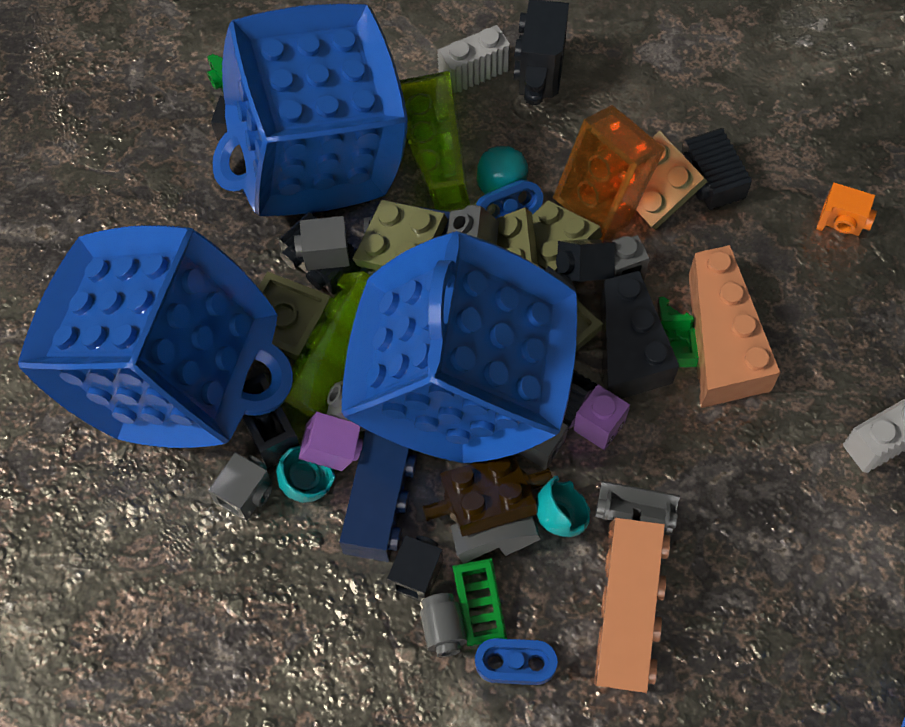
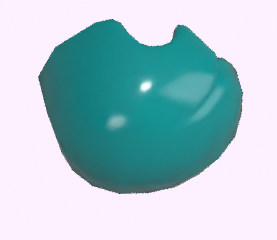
[476,146,529,194]
[276,446,335,503]
[536,475,590,537]

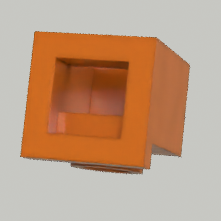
[816,182,877,236]

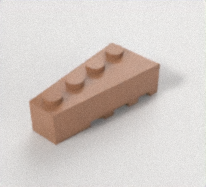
[689,245,780,408]
[594,518,670,693]

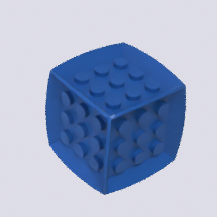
[213,3,408,216]
[18,225,293,448]
[341,231,577,463]

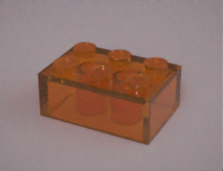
[553,105,665,240]

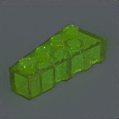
[400,71,470,211]
[283,271,370,420]

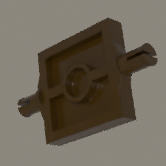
[422,455,553,537]

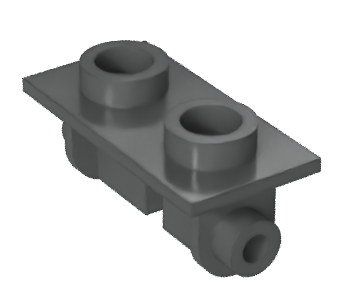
[595,481,680,532]

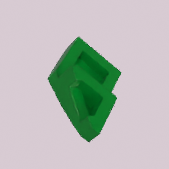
[657,297,699,367]

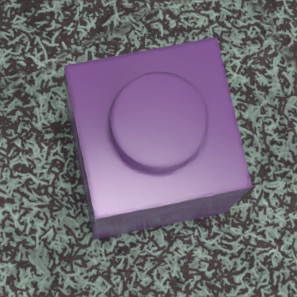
[573,384,630,451]
[298,412,363,471]

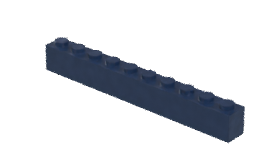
[339,207,450,562]

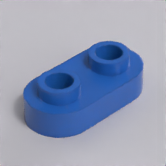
[476,180,543,218]
[475,638,558,685]

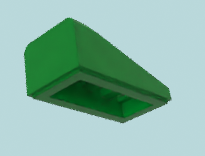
[452,558,507,646]

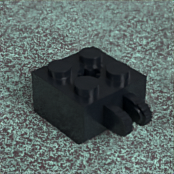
[513,0,569,106]

